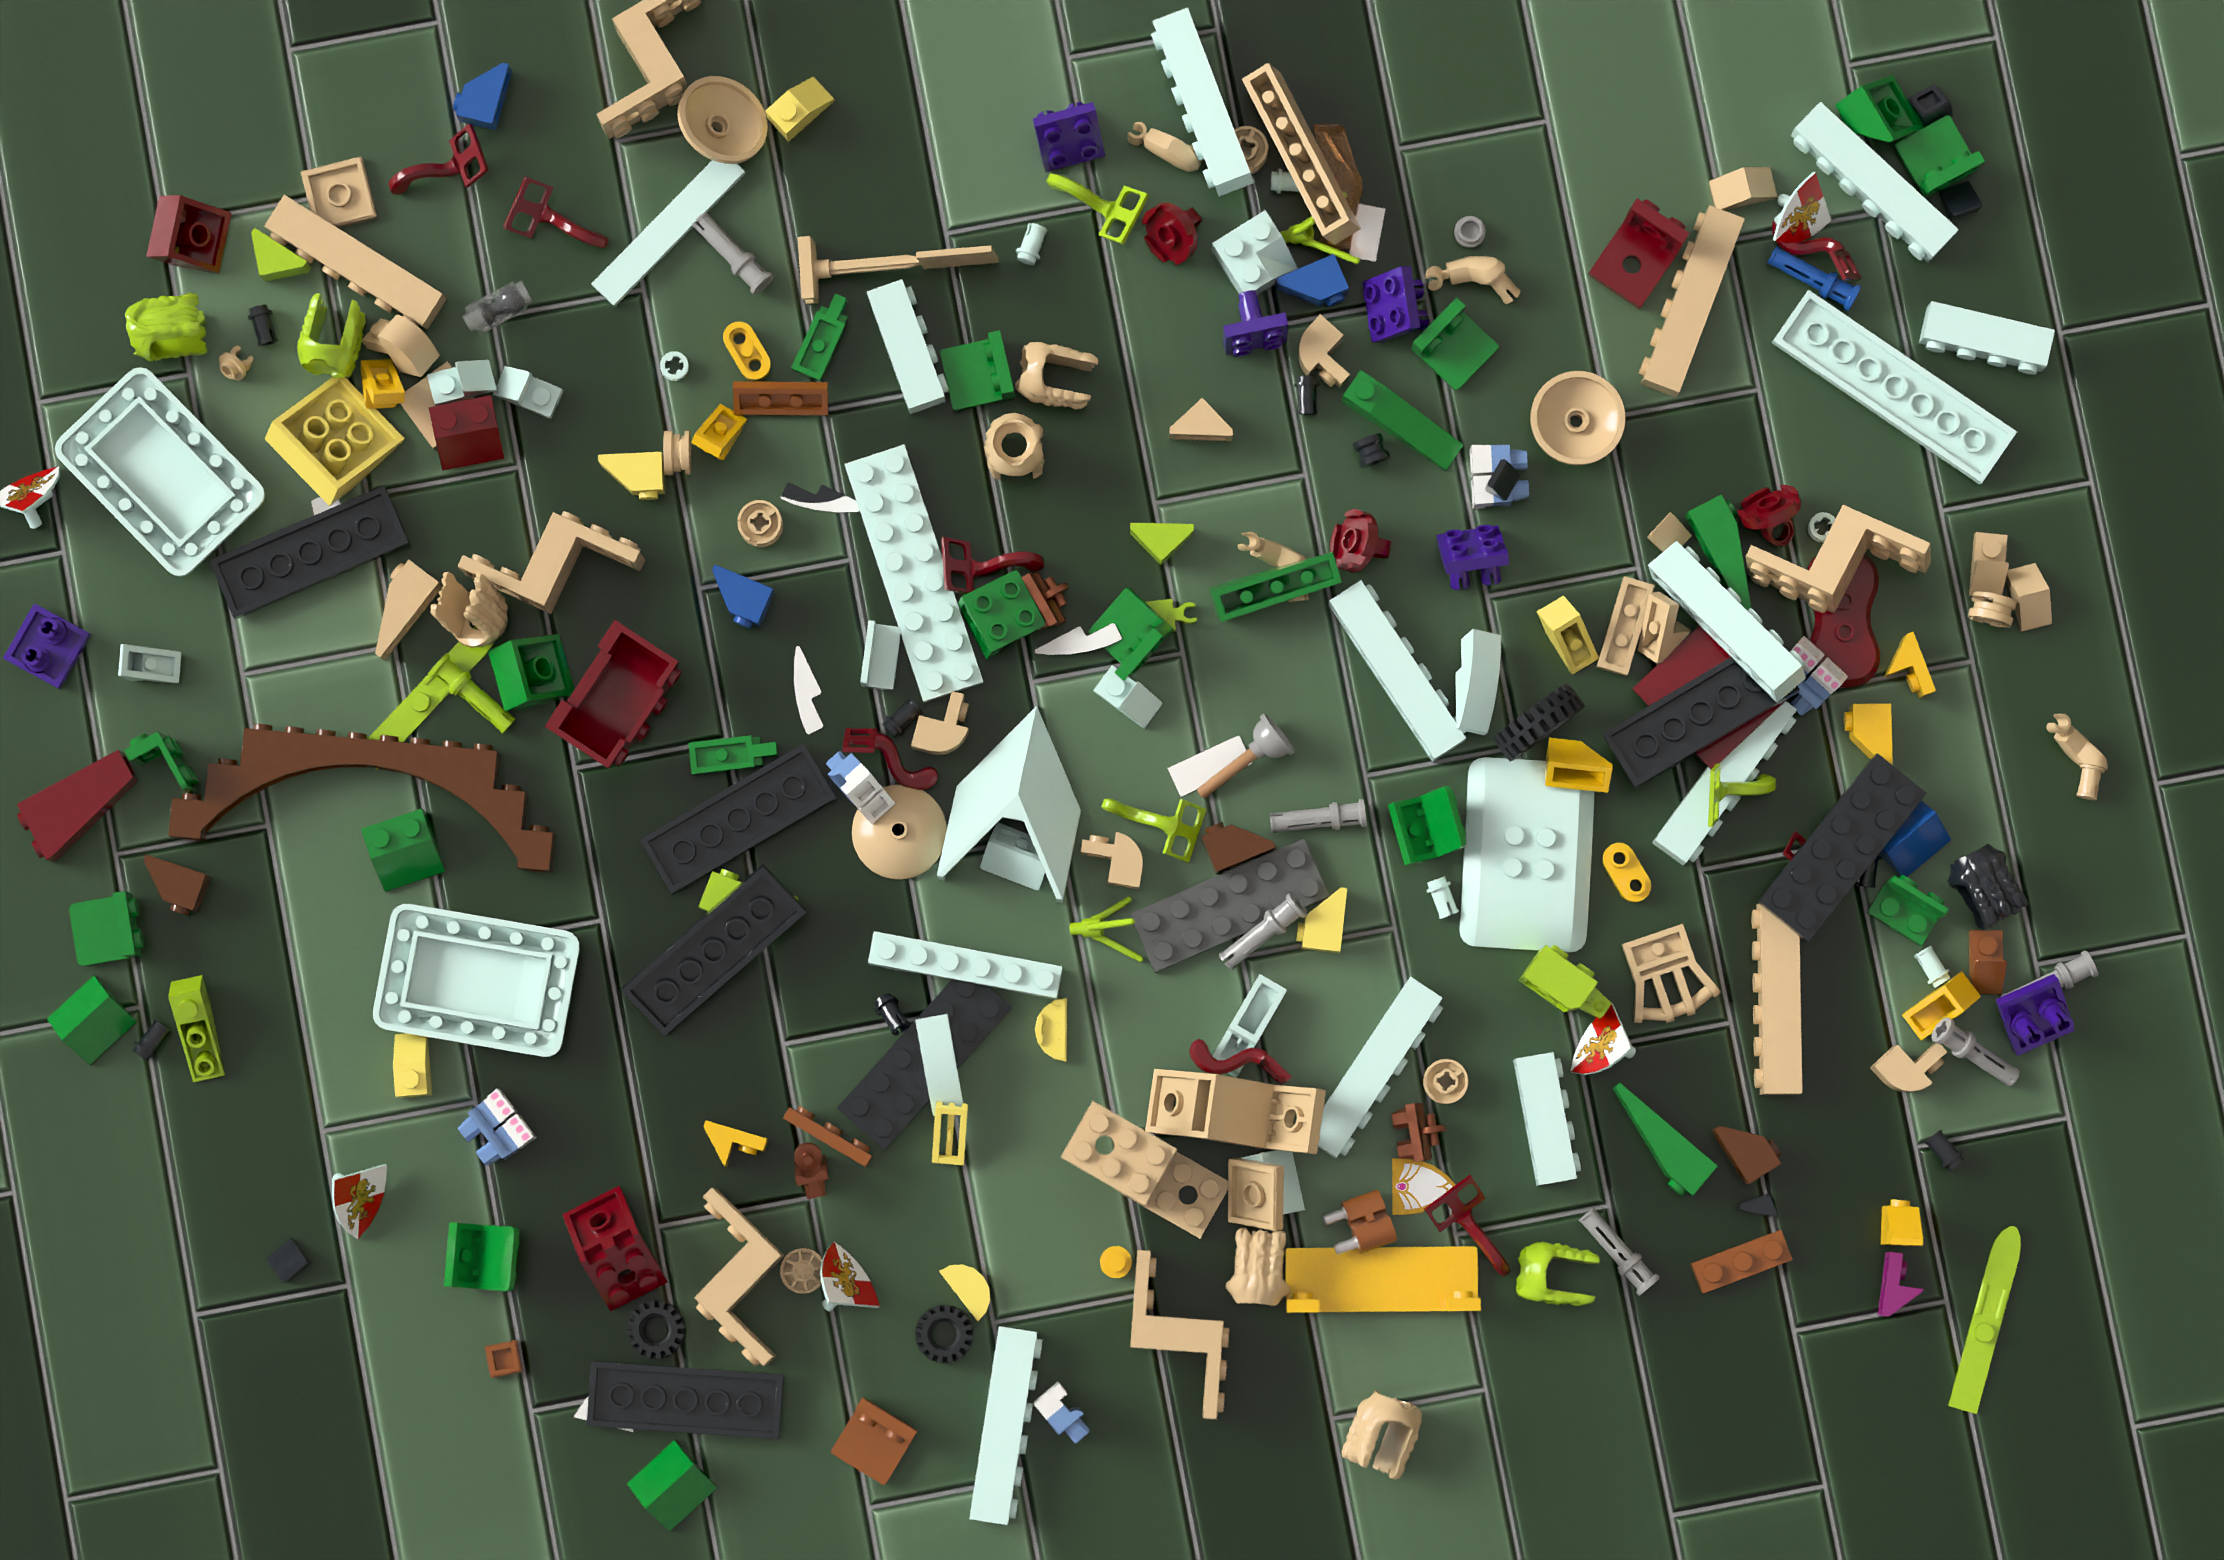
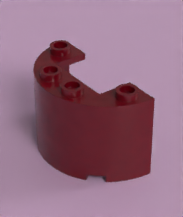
[544,620,682,768]

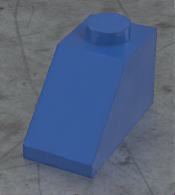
[453,63,512,131]
[1275,254,1349,307]
[712,564,775,629]

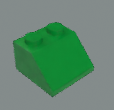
[488,634,575,711]
[361,808,446,892]

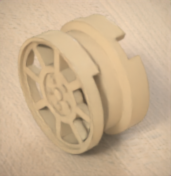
[1234,126,1268,174]
[663,431,691,475]
[737,500,783,548]
[1968,591,2017,628]
[1423,1059,1468,1104]
[780,1248,823,1293]

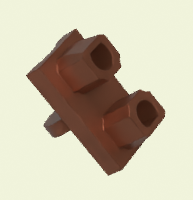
[1022,572,1069,630]
[1391,1103,1447,1162]
[794,1142,828,1199]

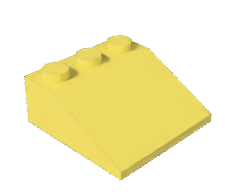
[265,377,405,506]

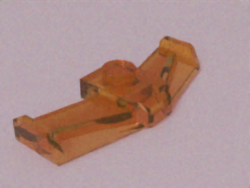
[1312,124,1363,251]

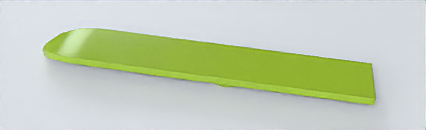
[368,626,494,770]
[1948,1226,2021,1414]

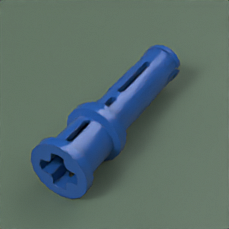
[1767,246,1862,311]

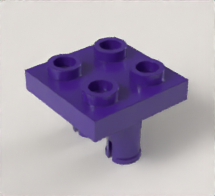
[1032,102,1105,173]
[1362,266,1429,343]
[1223,290,1288,357]
[1436,525,1509,590]
[3,603,91,689]
[1996,974,2075,1056]

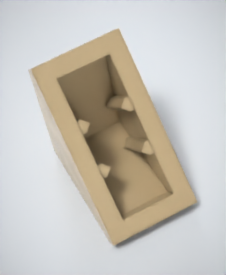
[1709,167,1777,211]
[1169,398,1233,441]
[2006,563,2052,632]

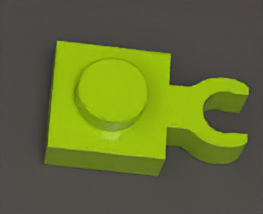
[1146,599,1197,632]

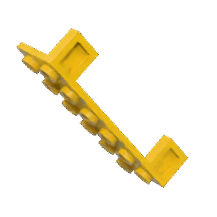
[1285,1246,1481,1313]

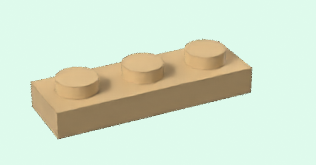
[1596,576,1654,676]

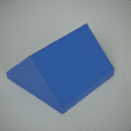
[1879,801,1951,877]

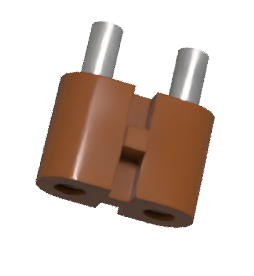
[1322,1189,1397,1255]

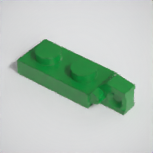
[791,293,848,382]
[688,735,779,775]

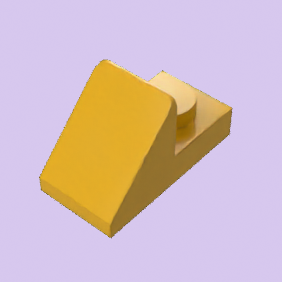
[360,359,405,409]
[691,403,747,460]
[1884,632,1936,699]
[704,1120,769,1167]

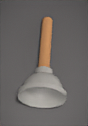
[1197,713,1295,798]

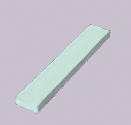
[591,160,746,307]

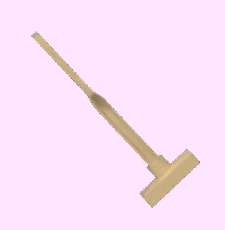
[798,236,999,305]

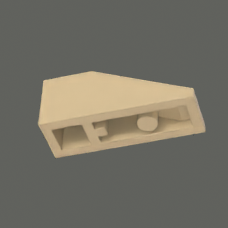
[375,560,443,661]

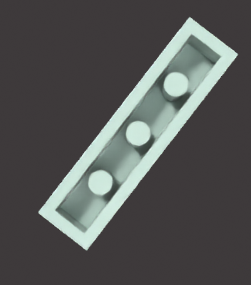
[867,279,949,414]
[1919,301,2055,374]
[1513,1052,1581,1186]

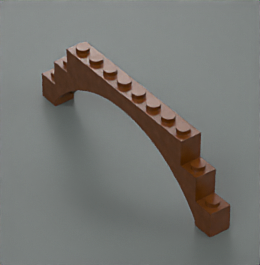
[168,724,556,873]

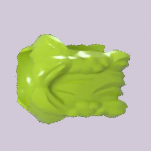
[125,292,207,362]
[297,293,366,378]
[1516,1242,1600,1306]

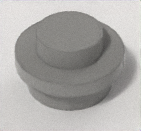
[1454,216,1486,248]

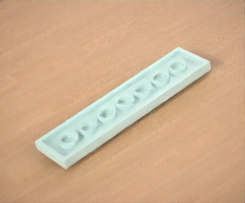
[1772,290,2017,485]
[845,445,984,703]

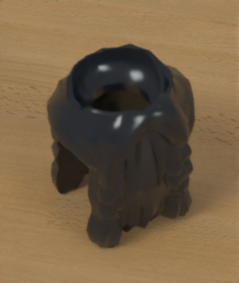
[1947,843,2028,931]

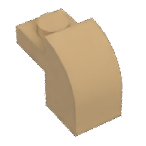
[1298,314,1350,389]
[362,315,440,377]
[911,691,969,755]
[1081,832,1143,890]
[1870,1043,1947,1092]

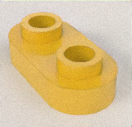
[723,322,771,382]
[1602,843,1651,903]

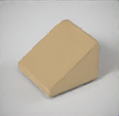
[1647,512,1692,552]

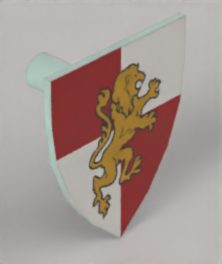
[1773,172,1831,244]
[0,466,61,528]
[1570,1003,1636,1075]
[332,1164,387,1239]
[820,1242,880,1311]

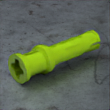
[428,653,516,734]

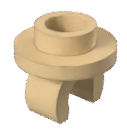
[219,345,254,381]

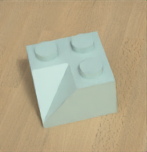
[1211,210,1298,295]

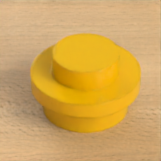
[1100,1246,1132,1278]

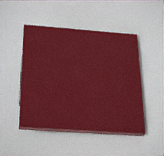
[1632,626,1789,769]

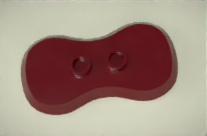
[1807,554,1880,687]

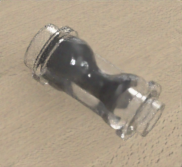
[462,280,534,335]

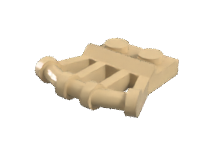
[1622,924,1721,1023]

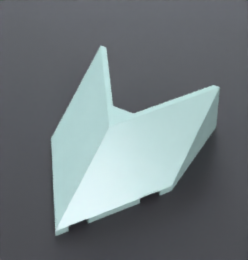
[937,706,1081,904]

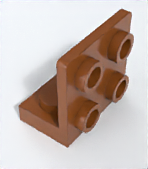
[831,1397,918,1485]

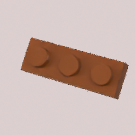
[733,381,829,415]
[783,1106,873,1168]
[1690,1230,1793,1294]

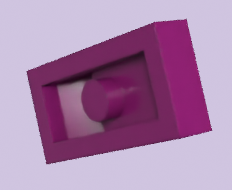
[1877,1252,1924,1317]

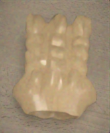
[1015,342,1098,410]
[984,413,1045,480]
[430,572,508,648]
[1226,1228,1291,1306]
[1341,1390,1422,1480]

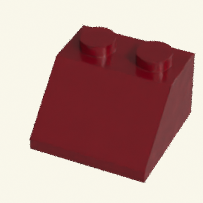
[146,195,232,273]
[428,395,505,471]

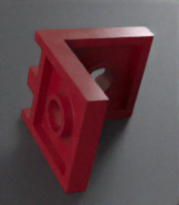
[1588,198,1690,310]
[562,1185,668,1312]

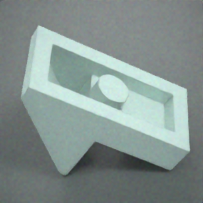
[427,360,497,406]
[493,366,563,419]
[118,644,181,684]
[1093,665,1163,729]

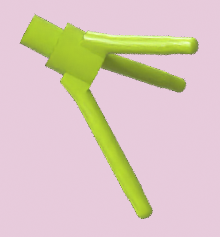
[1280,192,1360,264]
[1070,896,1144,962]

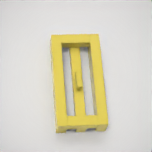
[932,1101,968,1165]

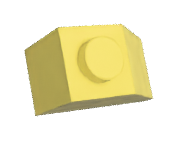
[765,77,835,142]
[598,452,665,500]
[1537,595,1599,675]
[1296,887,1347,954]
[393,1033,432,1098]

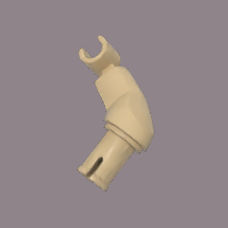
[1127,122,1205,172]
[1425,256,1521,304]
[1238,532,1309,602]
[2047,714,2108,800]

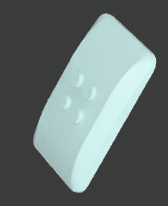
[55,367,265,577]
[1459,757,1595,953]
[373,904,580,1057]

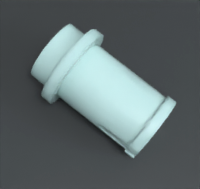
[1271,169,1300,194]
[1016,223,1047,265]
[1427,876,1459,919]
[1914,946,1951,988]

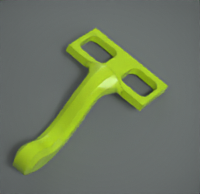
[1046,174,1150,245]
[1708,763,1776,827]
[1101,798,1207,863]

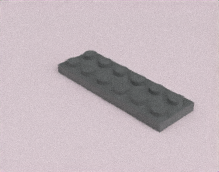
[1129,838,1330,973]

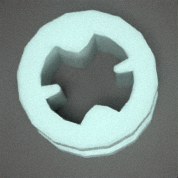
[660,351,688,381]
[1807,512,1835,542]

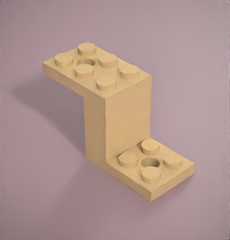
[596,0,701,139]
[1746,505,1931,613]
[458,511,645,614]
[1145,1069,1326,1154]
[1061,1101,1228,1239]
[695,1188,785,1366]
[1130,1250,1229,1419]

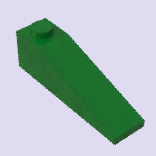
[1341,370,1463,471]
[1685,494,1752,610]
[1208,552,1342,622]
[1612,1082,1717,1196]

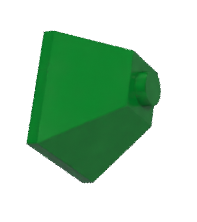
[1835,75,1924,142]

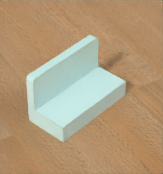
[860,620,901,691]
[980,823,1045,890]

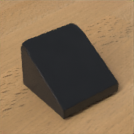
[1908,84,1953,127]
[1939,180,1982,221]
[1485,459,1520,501]
[1736,1194,1778,1218]
[266,1238,312,1283]

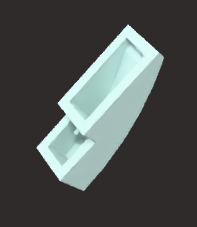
[1455,629,1501,735]
[1213,974,1287,1078]
[916,1014,963,1116]

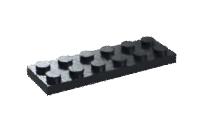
[209,486,410,619]
[1602,657,1800,789]
[639,743,837,895]
[1757,753,1927,942]
[621,864,806,1036]
[837,979,1012,1151]
[586,1361,784,1439]

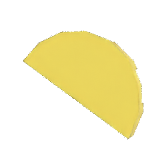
[1035,998,1067,1062]
[939,1264,990,1321]

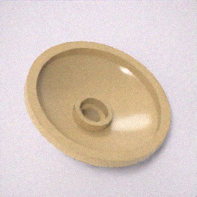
[677,76,768,164]
[1530,371,1625,465]
[852,784,947,880]

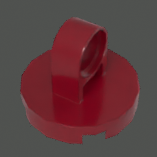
[1142,203,1203,265]
[1738,485,1802,547]
[1330,509,1392,573]

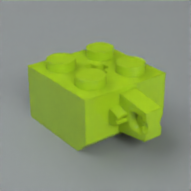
[1518,945,1611,1019]

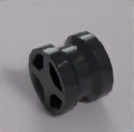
[1352,433,1390,468]

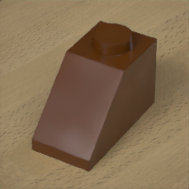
[1201,822,1275,874]
[144,854,211,916]
[1711,1126,1781,1185]

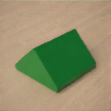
[47,975,138,1065]
[627,1440,718,1531]

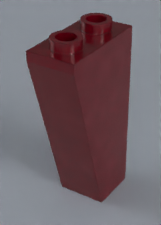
[17,750,139,862]

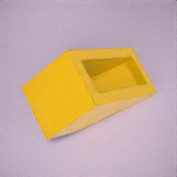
[1843,703,1893,765]
[1545,738,1613,793]
[1902,971,1981,1040]
[1881,1200,1923,1246]

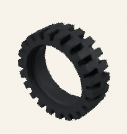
[1493,683,1585,762]

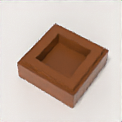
[485,1340,523,1378]

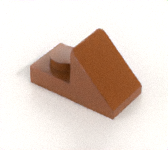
[1969,930,2007,995]

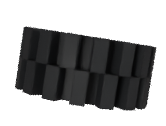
[626,1301,686,1359]
[915,1305,973,1363]

